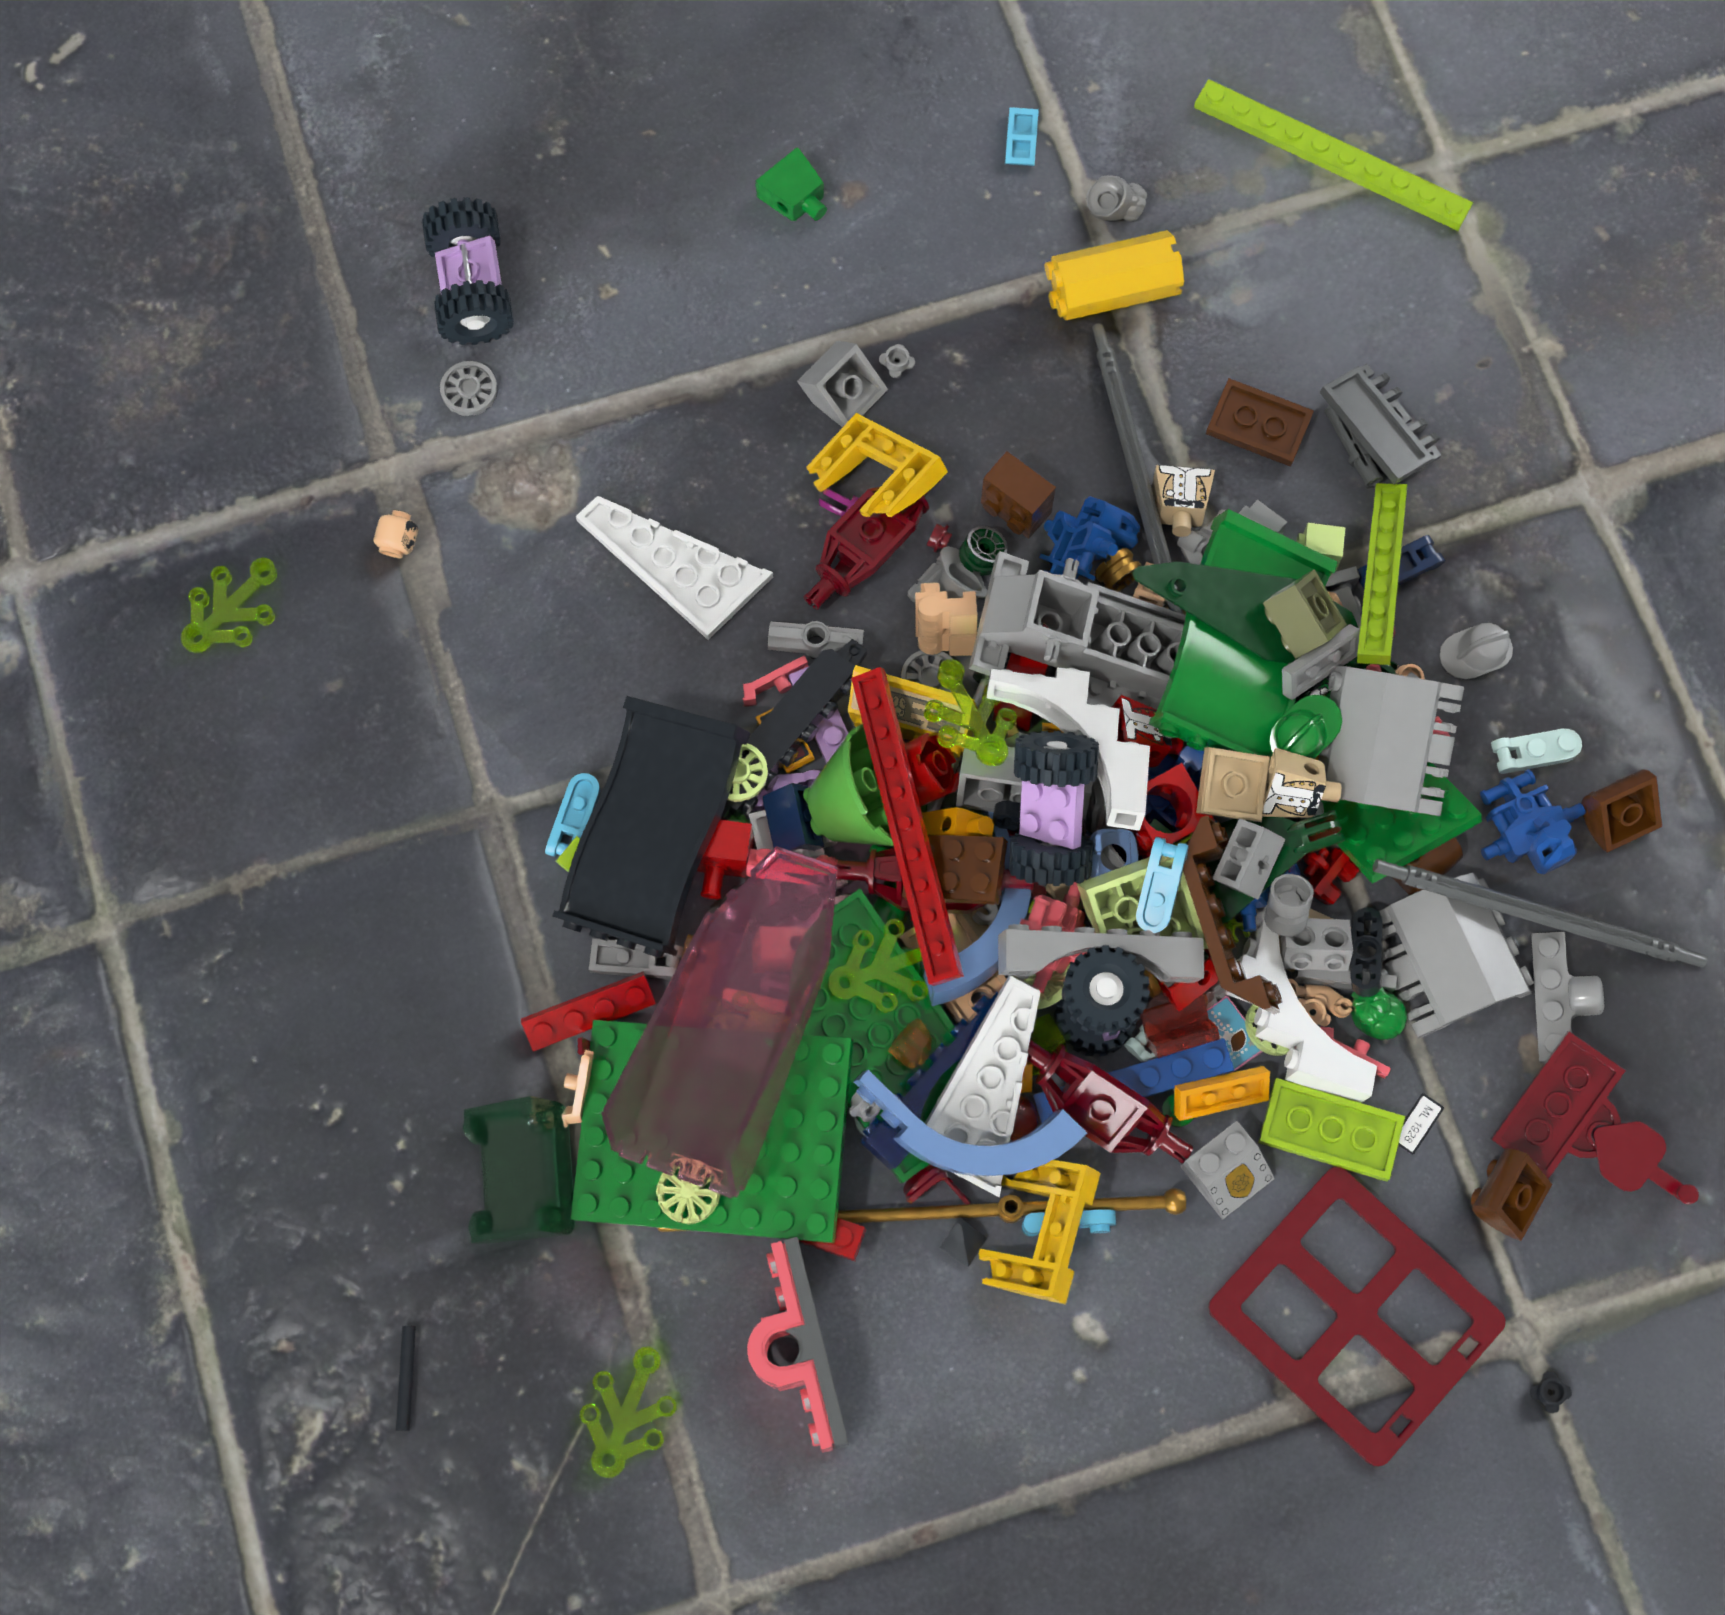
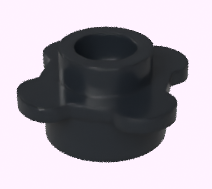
[1530,1371,1572,1413]

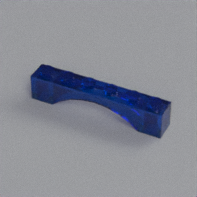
[860,992,998,1169]

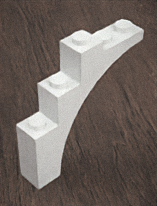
[986,667,1150,831]
[1225,905,1377,1103]

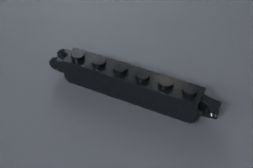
[720,639,867,821]

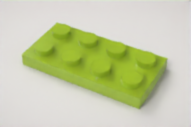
[1258,1078,1405,1182]

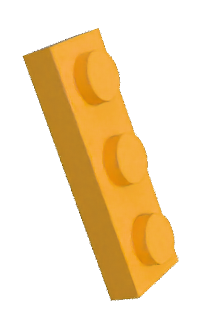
[1174,1066,1270,1121]

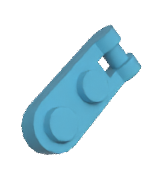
[545,773,601,857]
[1136,837,1189,933]
[1021,1210,1116,1237]

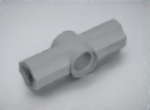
[768,621,864,658]

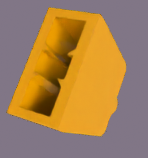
[922,807,994,837]

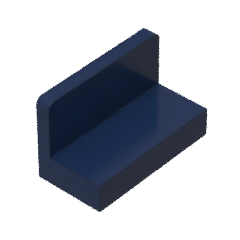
[763,783,824,854]

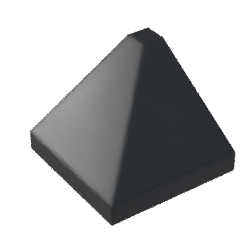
[940,1217,987,1266]

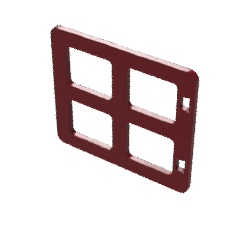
[1208,1167,1506,1467]

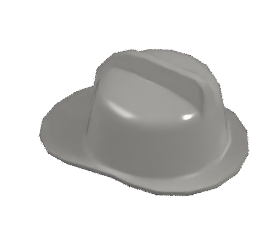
[938,546,987,600]
[1439,623,1513,679]

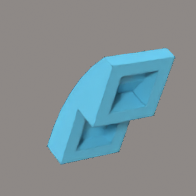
[1005,107,1039,166]

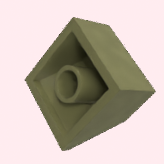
[1263,569,1347,659]

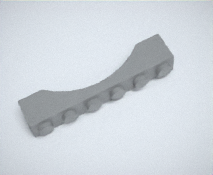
[998,924,1204,983]

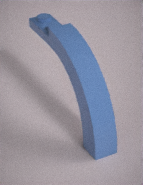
[923,811,1031,1006]
[853,1070,1087,1176]

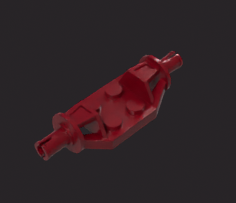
[803,480,941,610]
[837,848,1034,914]
[1027,1039,1193,1164]

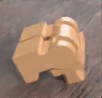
[915,583,977,656]

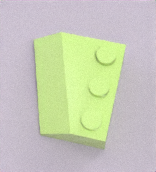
[1077,856,1208,949]

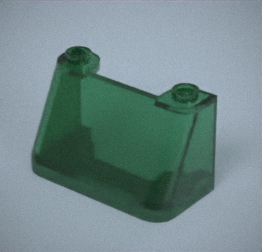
[463,1096,575,1244]

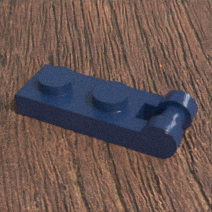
[1357,535,1446,589]

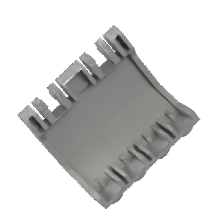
[1318,666,1464,816]
[1365,873,1534,1038]

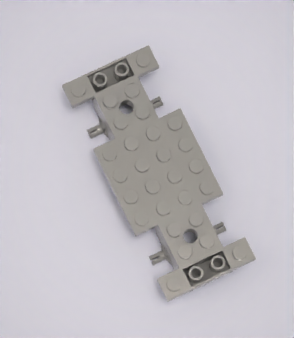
[969,551,1186,710]

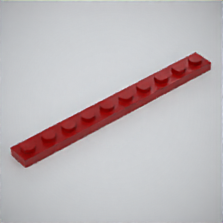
[851,667,964,986]

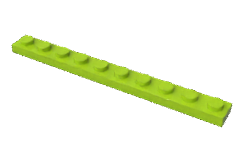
[1194,79,1473,231]

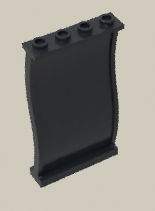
[552,696,750,959]

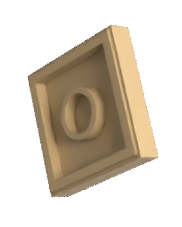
[1196,747,1270,822]

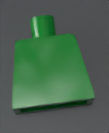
[755,147,827,221]

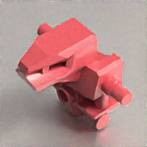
[1019,882,1096,993]

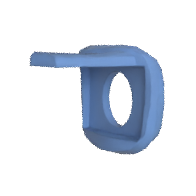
[1089,829,1139,878]

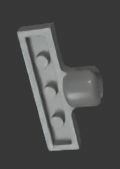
[1531,932,1604,1064]

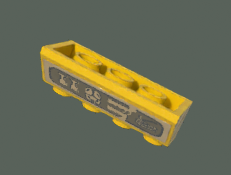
[848,665,983,758]

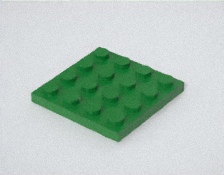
[1321,762,1482,884]

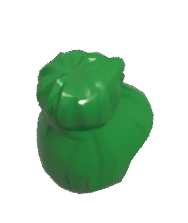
[1351,987,1408,1040]

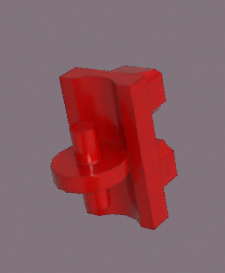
[1303,848,1360,905]

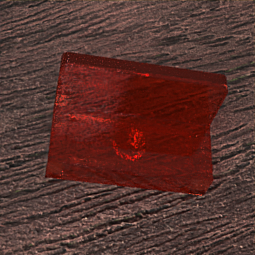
[1141,995,1220,1058]

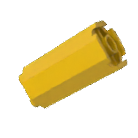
[1045,230,1184,321]

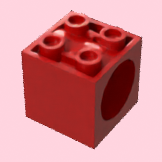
[1128,763,1215,859]

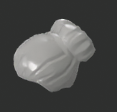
[1086,175,1147,222]

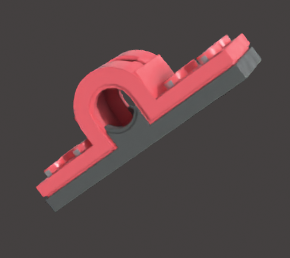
[747,1237,849,1453]

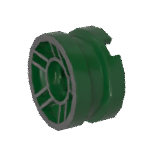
[959,526,1008,576]

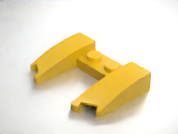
[806,413,948,517]
[978,1160,1101,1304]

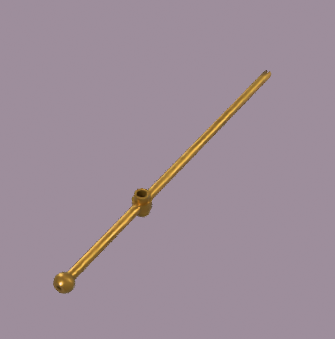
[657,1188,1186,1232]

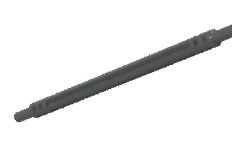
[1092,323,1183,614]
[1373,859,1707,968]

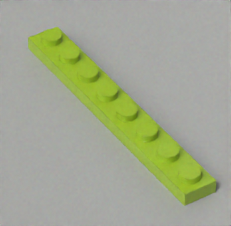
[1357,483,1407,665]

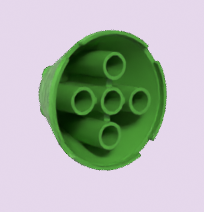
[803,724,927,846]

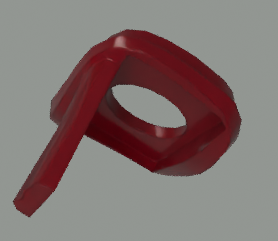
[903,1164,971,1205]

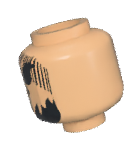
[373,510,418,559]

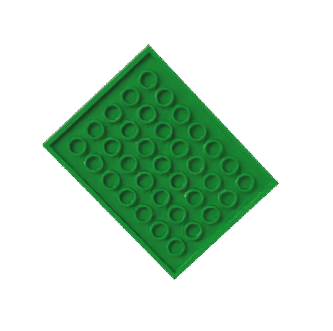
[571,1020,854,1243]

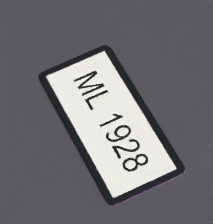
[1398,1093,1444,1155]

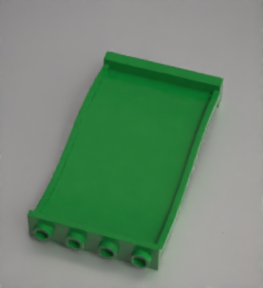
[1149,509,1338,763]

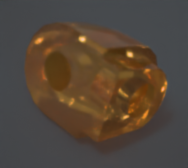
[888,1018,932,1069]

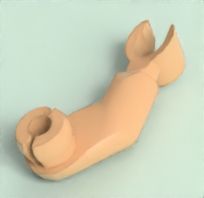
[1288,979,1353,1018]

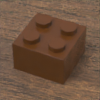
[981,451,1056,539]

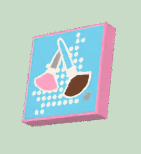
[1174,996,1264,1075]

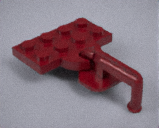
[1491,1031,1699,1205]

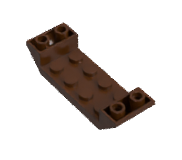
[1183,816,1283,1014]

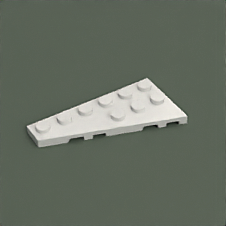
[576,496,773,640]
[924,975,1041,1197]

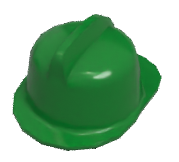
[1270,694,1342,759]

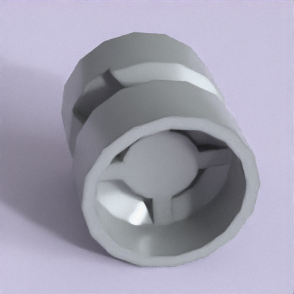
[1264,874,1314,936]

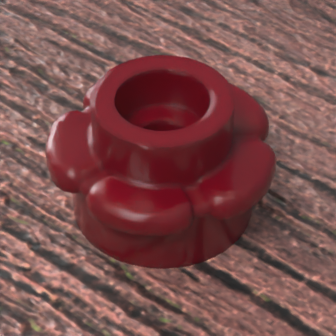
[926,523,952,553]

